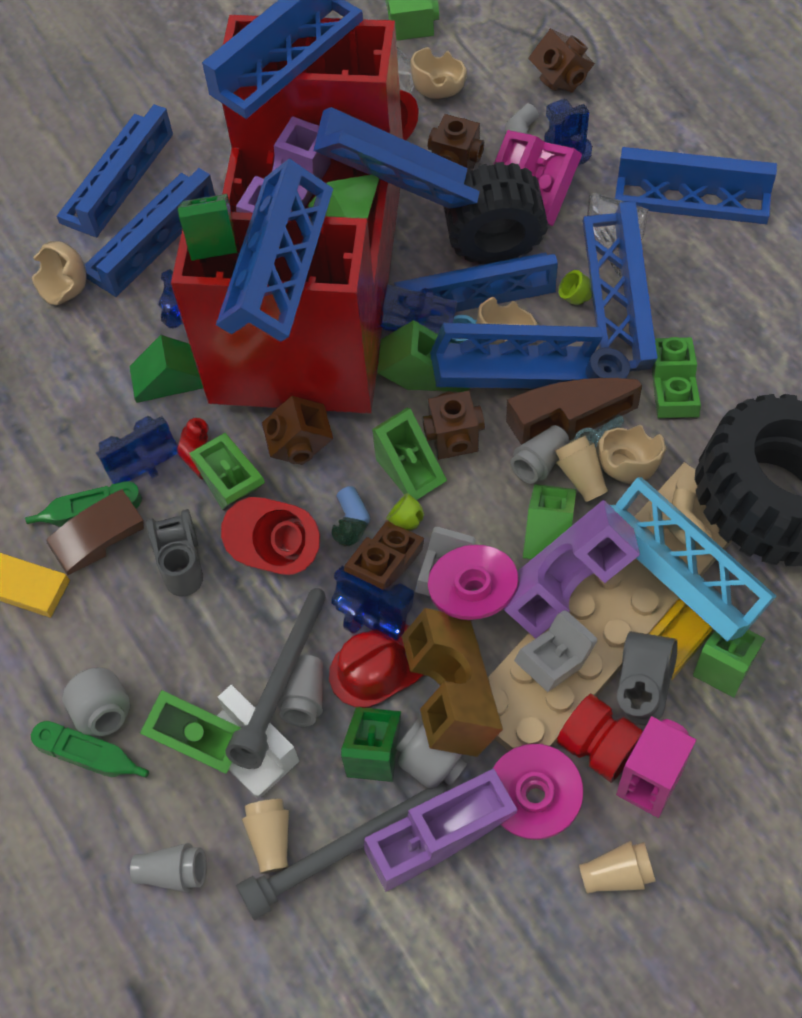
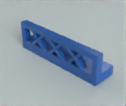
[202,0,363,119]
[56,104,173,238]
[313,107,480,209]
[614,147,777,224]
[216,158,333,342]
[85,168,215,297]
[582,201,658,371]
[394,252,558,323]
[430,323,603,389]

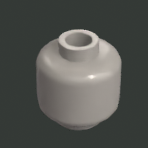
[62,667,131,736]
[395,719,467,788]

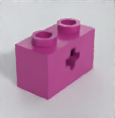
[616,716,697,818]

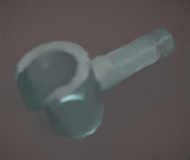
[575,415,624,448]

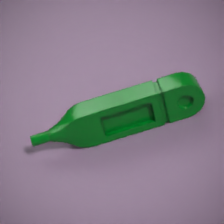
[25,481,142,527]
[31,721,149,778]

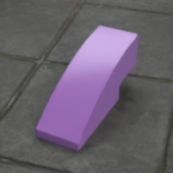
[364,768,517,892]

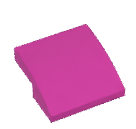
[494,130,582,226]

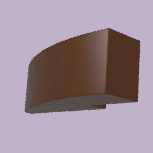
[506,378,642,445]

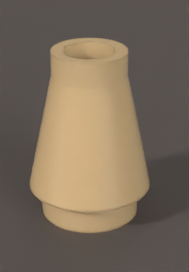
[555,435,609,502]
[242,799,289,874]
[579,841,656,894]

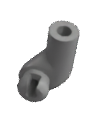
[505,103,539,135]

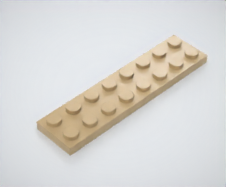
[488,462,732,751]

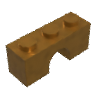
[402,608,503,757]

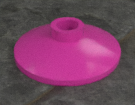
[428,545,518,620]
[493,744,583,840]

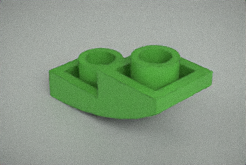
[652,337,701,418]

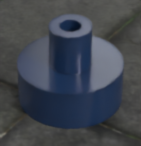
[586,348,630,379]

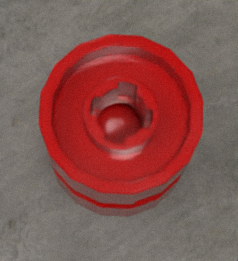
[556,693,644,783]

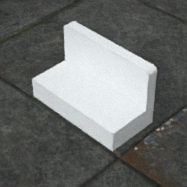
[217,685,299,798]

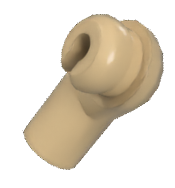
[668,488,712,550]

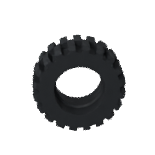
[694,394,802,566]

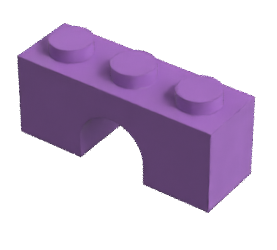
[236,116,331,213]
[504,499,640,639]

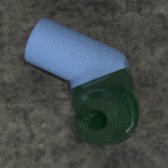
[331,486,370,546]

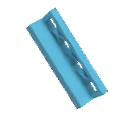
[610,477,777,642]

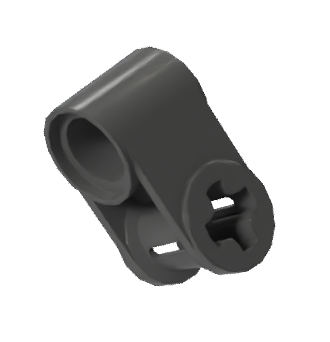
[146,509,203,596]
[617,631,678,725]

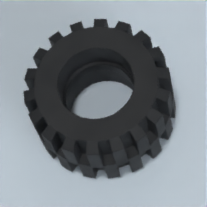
[443,162,548,264]

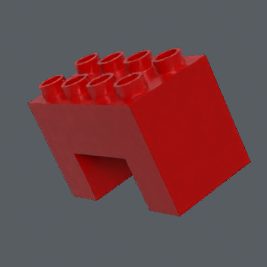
[171,15,403,414]

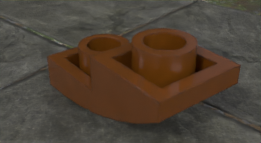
[46,489,144,575]
[344,521,424,590]

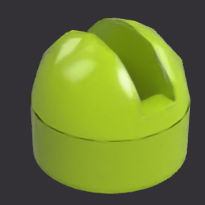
[558,270,592,306]
[386,493,424,531]

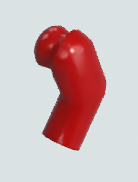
[177,418,209,480]

